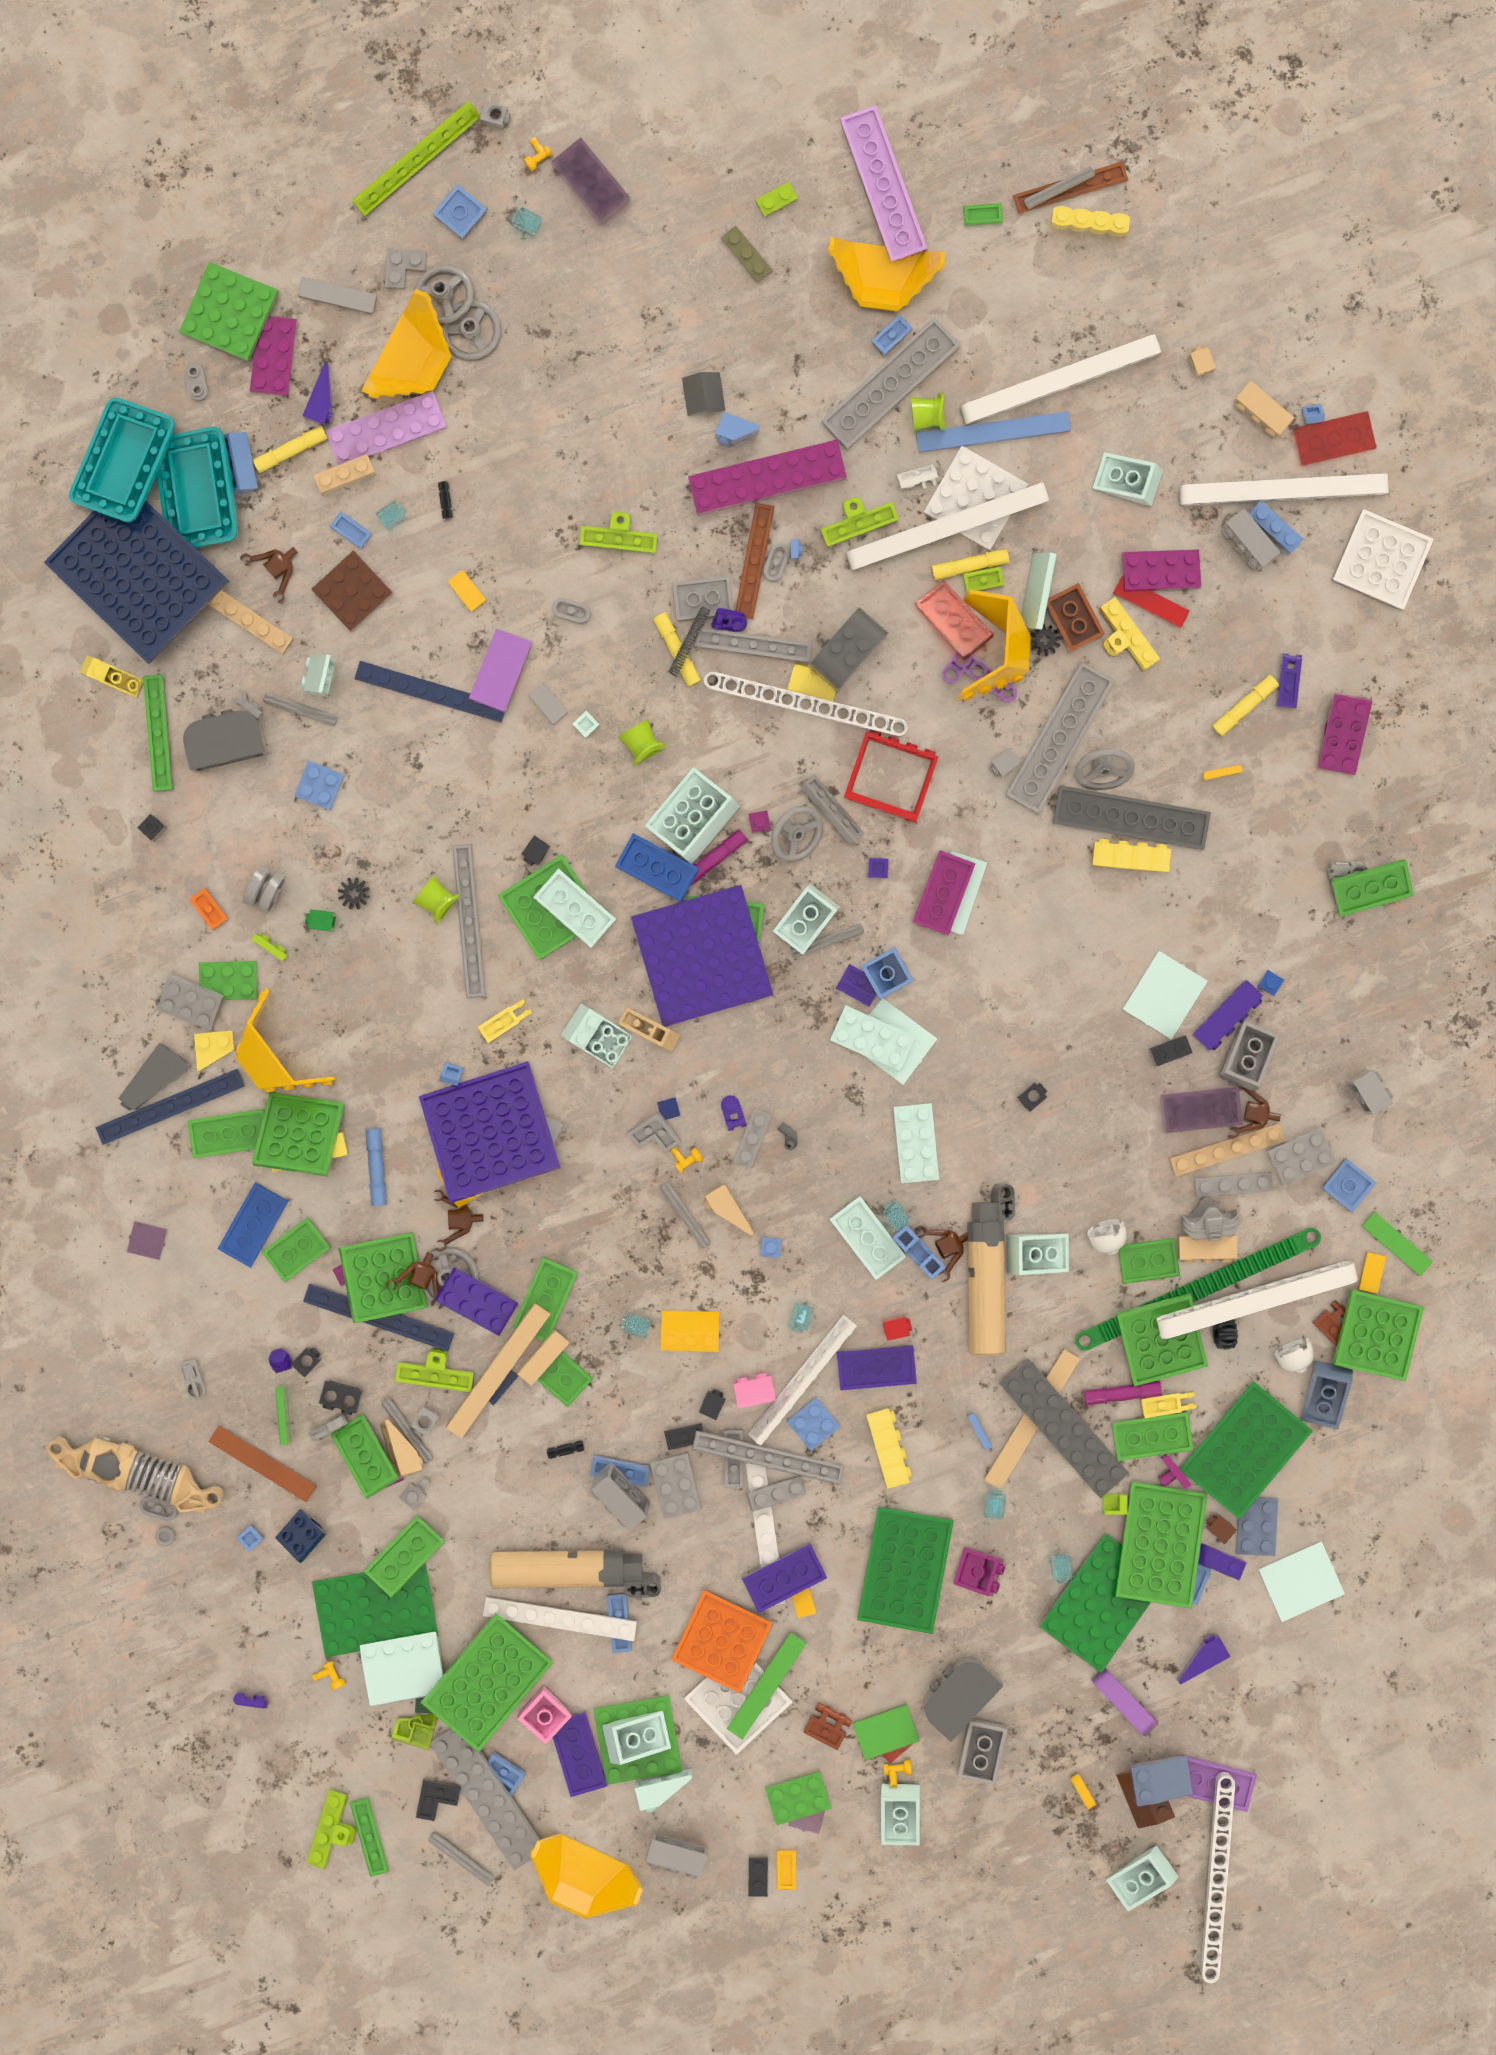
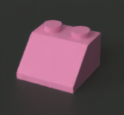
[733,1372,776,1409]
[517,1686,572,1744]

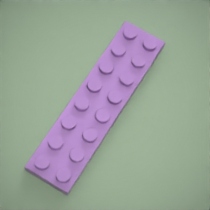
[840,105,928,263]

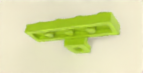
[820,497,899,547]
[579,512,658,553]
[395,1348,474,1392]
[306,1789,357,1869]

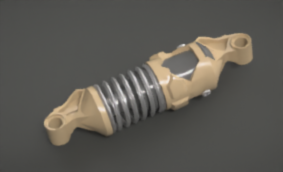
[47,1436,224,1514]

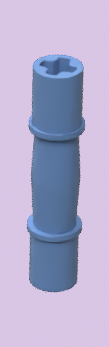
[365,1128,387,1206]

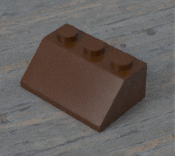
[1116,1760,1175,1828]

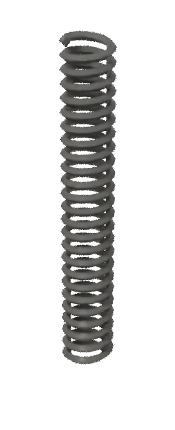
[668,606,710,677]

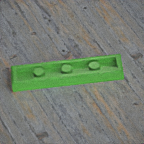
[1362,1212,1433,1276]
[350,1797,389,1877]

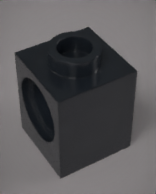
[137,814,167,842]
[521,835,551,866]
[1016,1082,1047,1112]
[290,1347,322,1377]
[699,1389,726,1420]

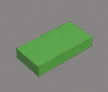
[963,203,1003,226]

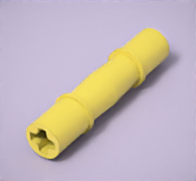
[253,425,328,473]
[931,548,1010,580]
[653,612,701,687]
[1212,675,1279,737]

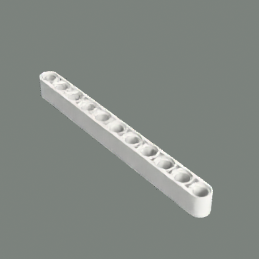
[960,334,1162,425]
[1179,474,1389,506]
[846,482,1050,570]
[704,672,908,737]
[1156,1260,1358,1339]
[1200,1772,1235,1983]

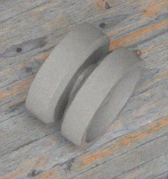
[242,865,285,914]

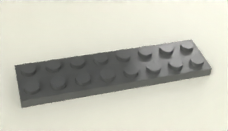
[1053,785,1211,850]
[999,1359,1129,1498]

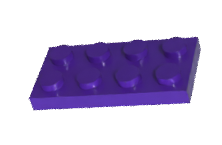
[434,1267,518,1336]
[837,1345,917,1390]
[741,1543,827,1613]
[553,1712,608,1797]

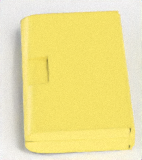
[788,662,836,702]

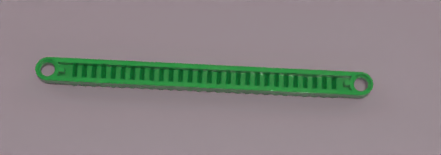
[1075,1228,1321,1351]

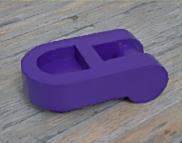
[711,608,747,631]
[721,1095,747,1131]
[233,1692,268,1709]

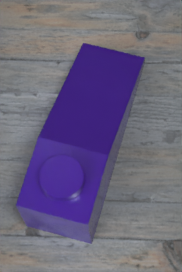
[302,363,334,427]
[1198,1543,1247,1581]
[1177,1634,1231,1685]

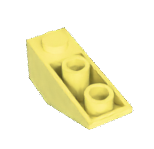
[79,655,143,698]

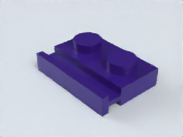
[836,964,876,1007]

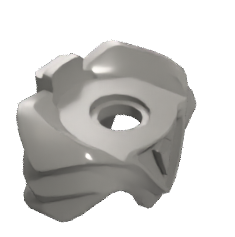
[1181,1198,1239,1241]

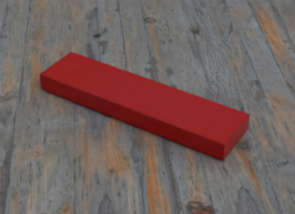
[1113,576,1190,628]

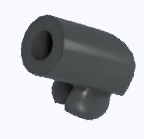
[777,1122,797,1150]

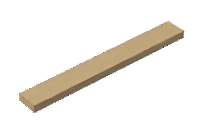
[445,1302,550,1439]
[984,1349,1080,1490]

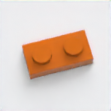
[189,888,228,930]

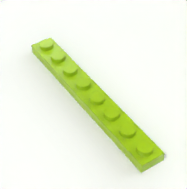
[352,101,481,216]

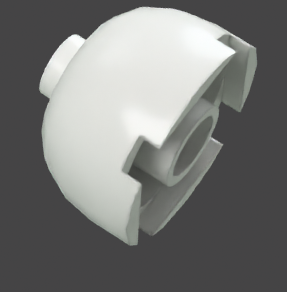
[1087,1219,1127,1255]
[1274,1338,1314,1374]

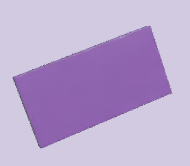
[469,628,532,713]
[1182,1755,1257,1812]

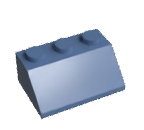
[224,432,258,495]

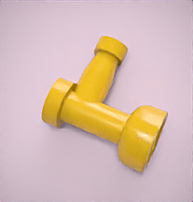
[523,137,553,172]
[670,1146,704,1173]
[312,1661,346,1691]
[884,1759,912,1788]

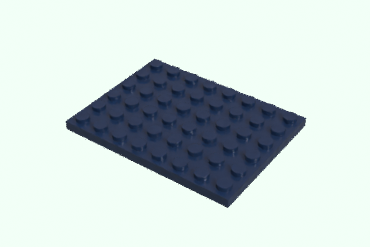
[44,500,230,664]

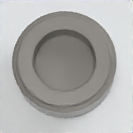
[155,1526,175,1546]

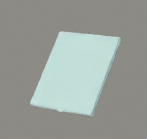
[1123,951,1208,1040]
[865,998,937,1085]
[1258,1541,1345,1622]

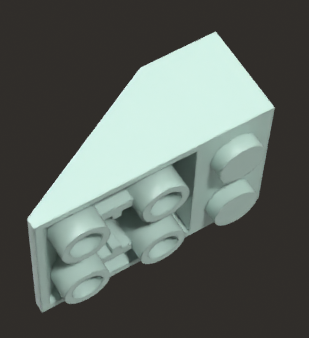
[561,1003,633,1068]

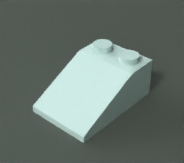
[1093,452,1163,506]
[301,654,336,698]
[773,884,840,955]
[1007,1233,1069,1275]
[602,1711,671,1765]
[635,1768,692,1812]
[881,1784,920,1846]
[1106,1845,1179,1911]

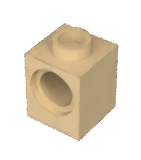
[1188,346,1216,378]

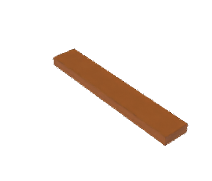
[1013,161,1129,215]
[735,503,775,619]
[209,1425,317,1502]

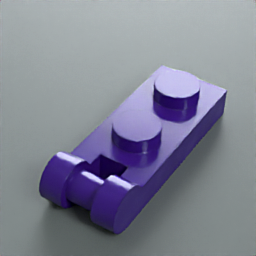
[1277,653,1302,708]

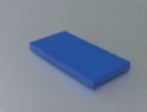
[615,833,700,903]
[217,1182,289,1268]

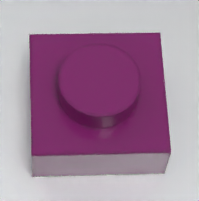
[749,811,771,833]

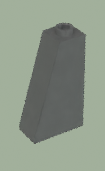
[118,1043,192,1111]

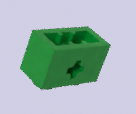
[305,909,337,932]

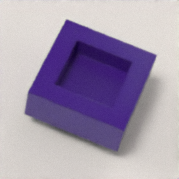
[868,858,889,878]

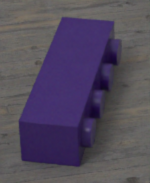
[1192,980,1263,1051]

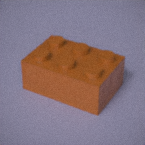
[1046,583,1105,654]

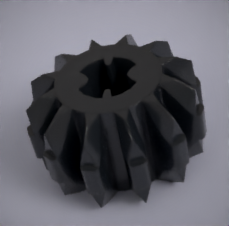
[1030,624,1061,657]
[338,877,370,910]
[1212,1319,1238,1350]

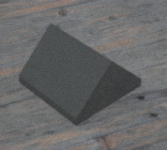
[682,372,725,416]

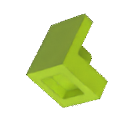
[1103,1493,1128,1515]

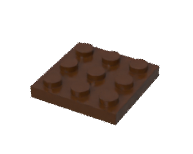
[311,550,393,632]

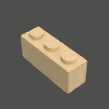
[1234,381,1294,438]
[314,454,376,496]
[1177,1235,1237,1263]

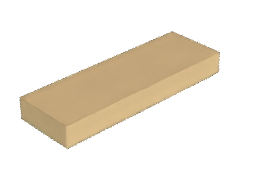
[516,1329,570,1386]

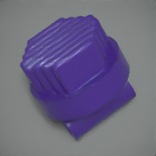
[268,1348,292,1373]

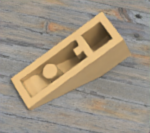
[618,1007,681,1052]
[704,1184,754,1235]
[380,1420,423,1478]

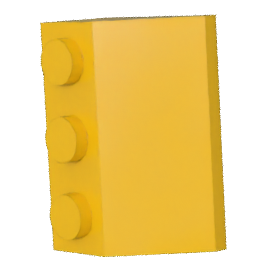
[661,1310,720,1352]

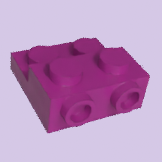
[954,1548,1006,1596]

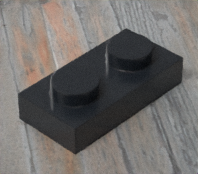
[664,1423,704,1450]
[748,1857,768,1897]

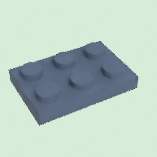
[1236,1497,1278,1556]

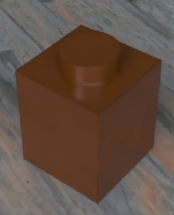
[1206,1513,1237,1544]

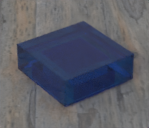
[657,1097,681,1120]

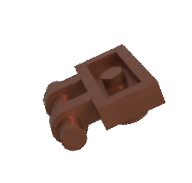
[1313,1300,1346,1347]
[804,1703,852,1751]

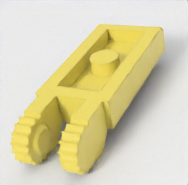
[478,999,532,1043]
[1141,1392,1197,1418]

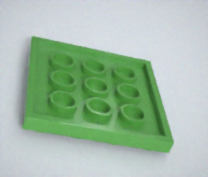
[179,262,279,362]
[498,854,588,960]
[252,1092,345,1177]
[338,1232,427,1323]
[1333,1289,1424,1381]
[1116,1293,1208,1387]
[593,1695,682,1785]

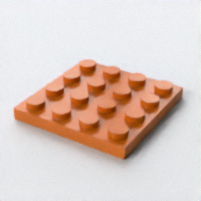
[671,1590,774,1693]

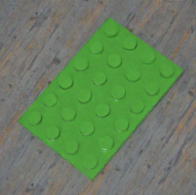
[1115,1482,1208,1609]
[420,1613,553,1752]

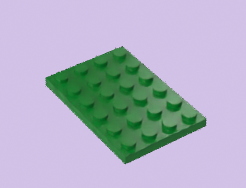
[1180,1381,1313,1519]
[857,1506,954,1634]
[1039,1533,1151,1673]
[312,1563,439,1658]

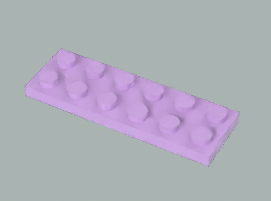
[326,391,447,465]

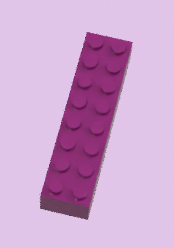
[688,439,847,516]

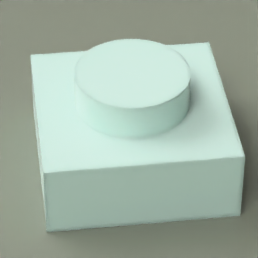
[573,711,599,738]

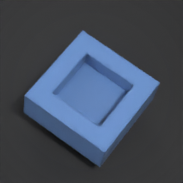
[1302,404,1325,424]
[791,539,802,560]
[439,1062,464,1086]
[760,1237,781,1258]
[236,1524,264,1552]

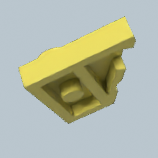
[194,1031,235,1071]

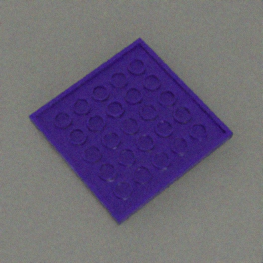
[631,885,774,1027]
[419,1061,561,1203]

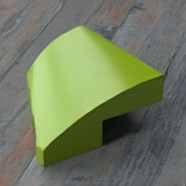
[391,1714,438,1751]

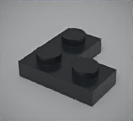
[416,1779,461,1821]

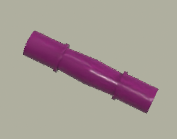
[690,829,748,887]
[1084,1381,1162,1406]

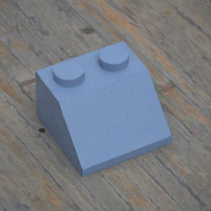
[715,412,760,447]
[862,947,914,999]

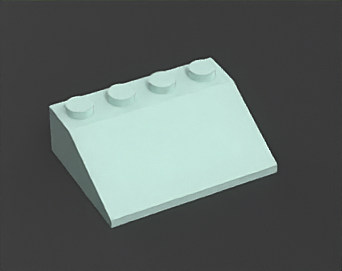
[645,767,740,864]
[360,1632,444,1707]

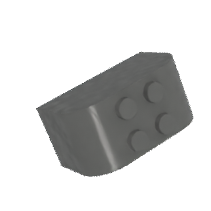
[809,607,889,693]
[183,709,269,772]
[923,1657,1004,1742]

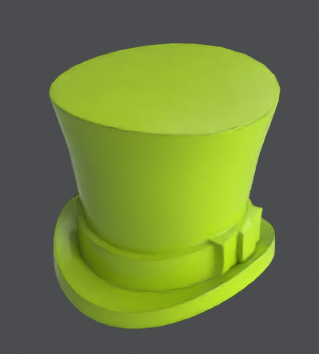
[911,392,946,432]
[618,719,667,766]
[412,875,461,925]

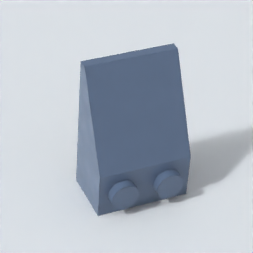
[1301,1361,1353,1429]
[1129,1755,1193,1807]

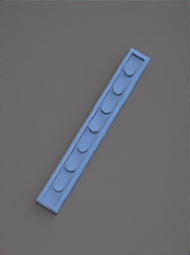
[916,412,1071,452]

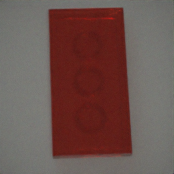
[1293,411,1377,466]
[915,580,994,660]

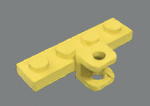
[1099,597,1160,671]

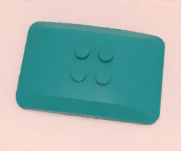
[69,397,175,523]
[157,426,238,548]

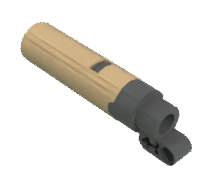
[967,1184,1015,1355]
[490,1550,661,1598]

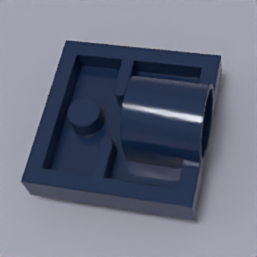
[275,1509,326,1563]

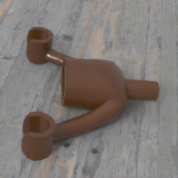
[240,547,298,603]
[1228,1087,1281,1139]
[434,1190,484,1251]
[915,1225,968,1283]
[385,1252,443,1309]

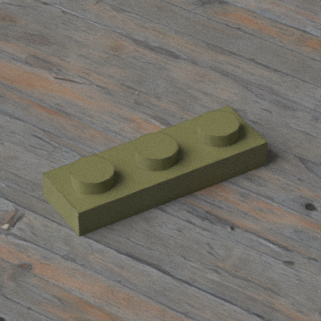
[721,225,772,283]

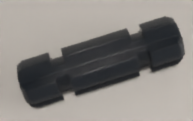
[438,481,453,519]
[547,1441,584,1459]

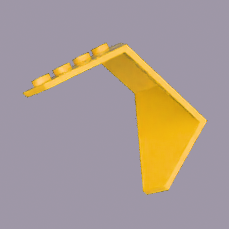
[828,237,946,311]
[361,289,452,398]
[957,590,1031,701]
[235,988,337,1092]
[531,1833,643,1919]

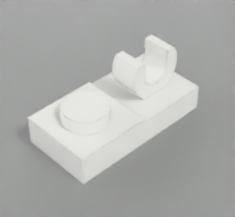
[896,464,938,489]

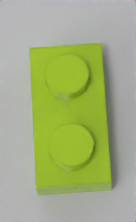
[755,182,798,218]
[963,566,1005,593]
[251,933,289,962]

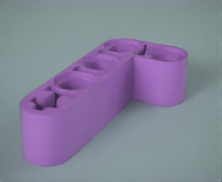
[942,650,1017,703]
[1092,1668,1159,1737]

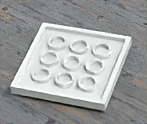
[923,446,1028,551]
[1333,509,1434,610]
[684,1662,793,1755]

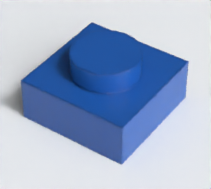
[1258,970,1284,996]

